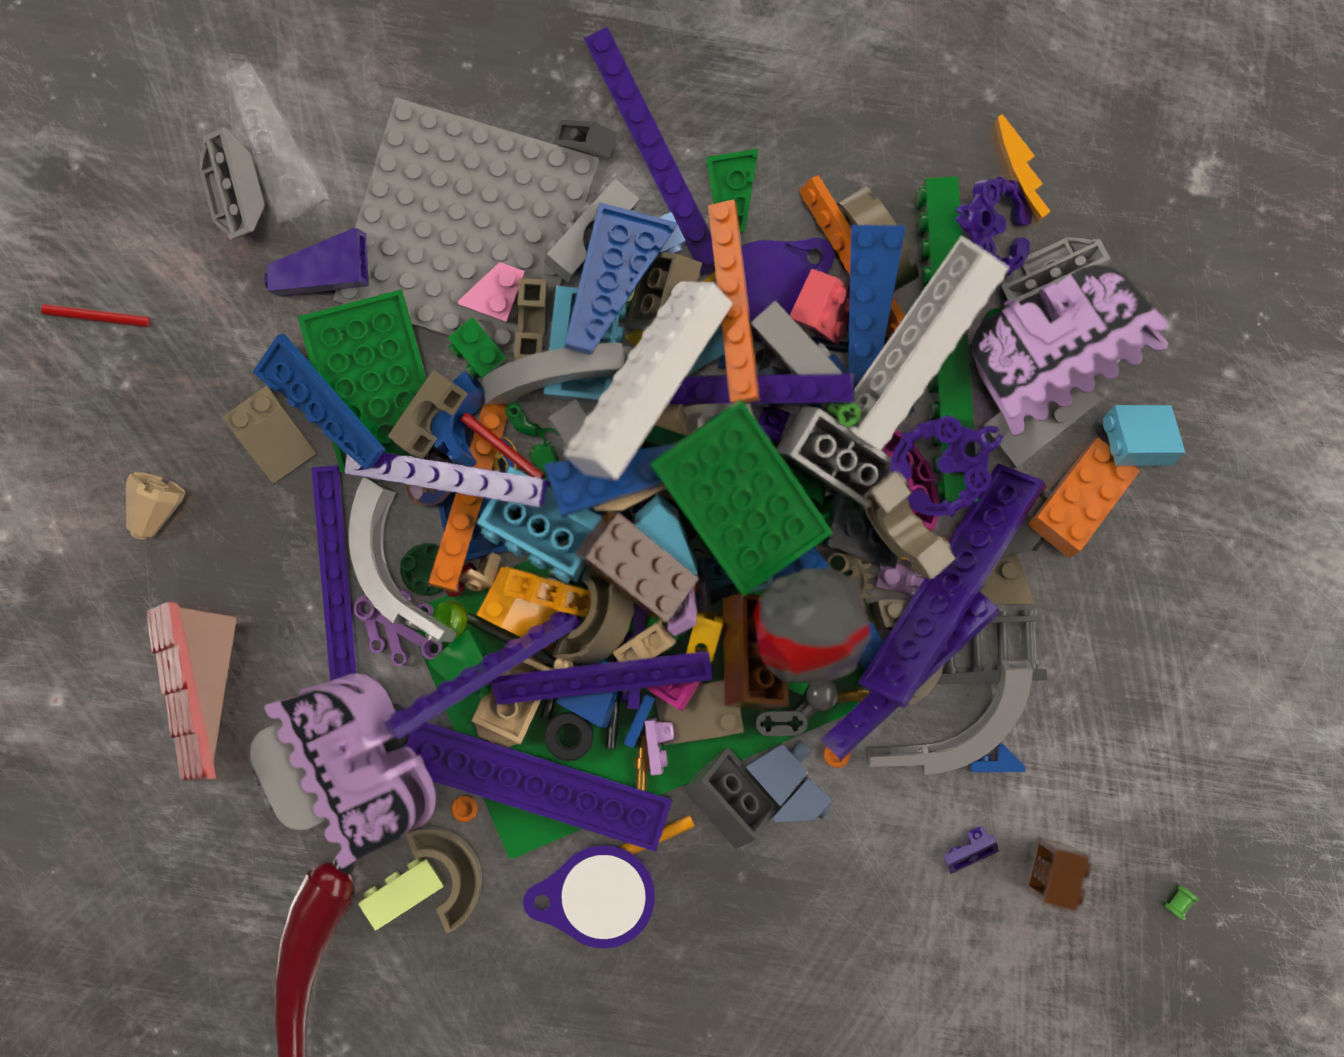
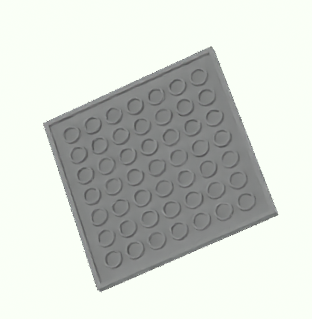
[333,97,599,355]

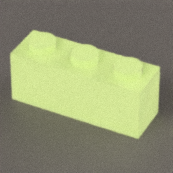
[358,857,446,931]

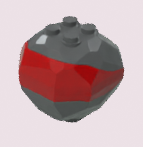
[754,567,871,686]

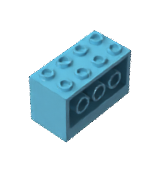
[544,286,627,404]
[477,467,602,584]

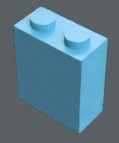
[1103,405,1185,466]

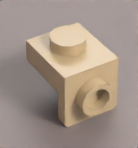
[459,553,502,591]

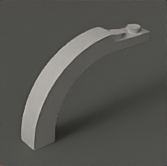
[482,343,636,404]
[349,477,457,644]
[868,660,1033,775]

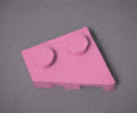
[458,262,525,323]

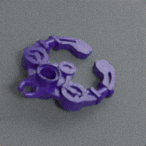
[955,177,1032,276]
[890,415,1003,518]

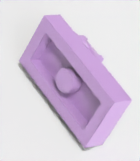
[875,564,925,595]
[668,586,698,636]
[645,717,674,775]

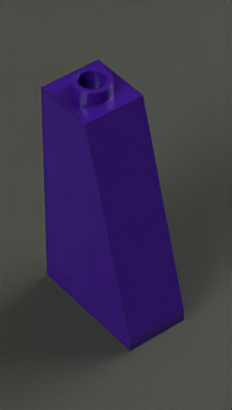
[264,228,369,296]

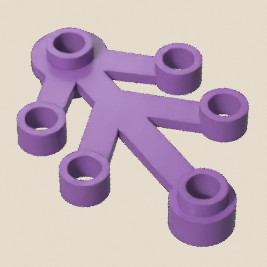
[353,590,445,666]

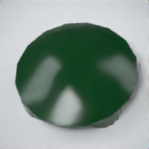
[400,543,444,596]

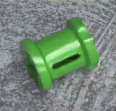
[828,402,861,427]
[1164,885,1200,921]

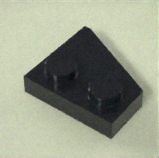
[697,557,737,612]

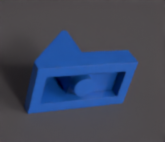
[968,742,1026,772]

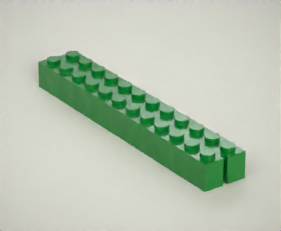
[916,176,978,504]

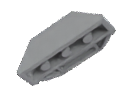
[199,128,265,239]
[1001,237,1112,311]

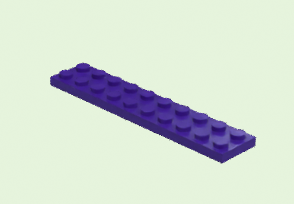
[858,463,1046,708]
[406,722,672,852]

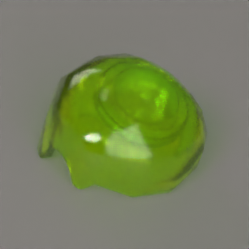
[434,600,468,640]

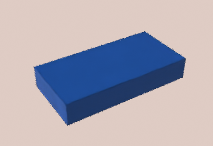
[624,694,655,748]

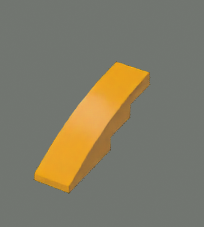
[994,114,1051,222]
[497,566,591,617]

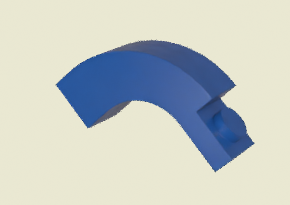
[432,371,485,467]

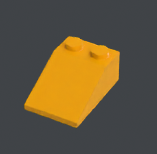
[477,567,558,652]

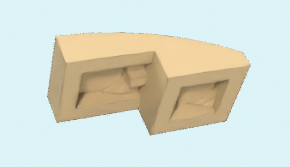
[613,621,676,662]

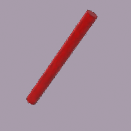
[41,304,150,327]
[461,413,546,479]

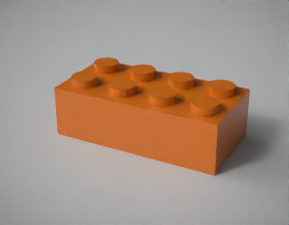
[1028,437,1140,559]

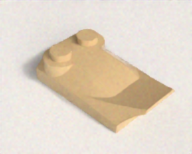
[472,657,553,747]

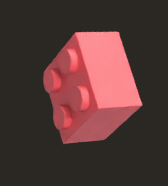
[790,269,850,345]

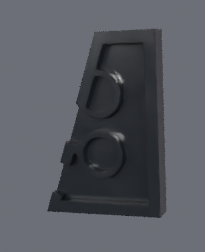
[823,493,898,569]

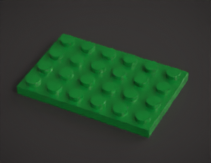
[298,289,436,473]
[650,399,833,597]

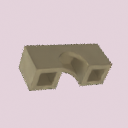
[514,278,548,360]
[388,369,468,459]

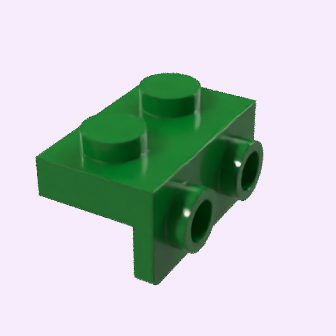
[447,317,507,379]

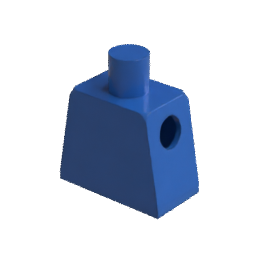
[557,659,620,728]

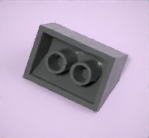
[683,747,780,849]

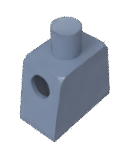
[745,741,812,806]

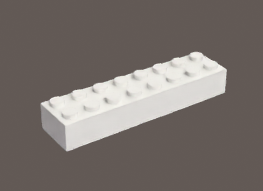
[848,236,1009,450]
[564,281,733,480]

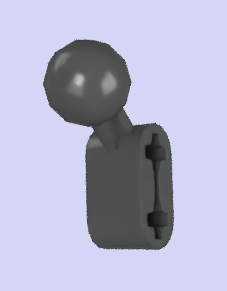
[755,681,839,736]

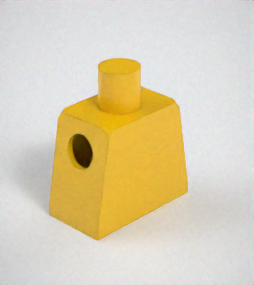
[686,608,723,664]

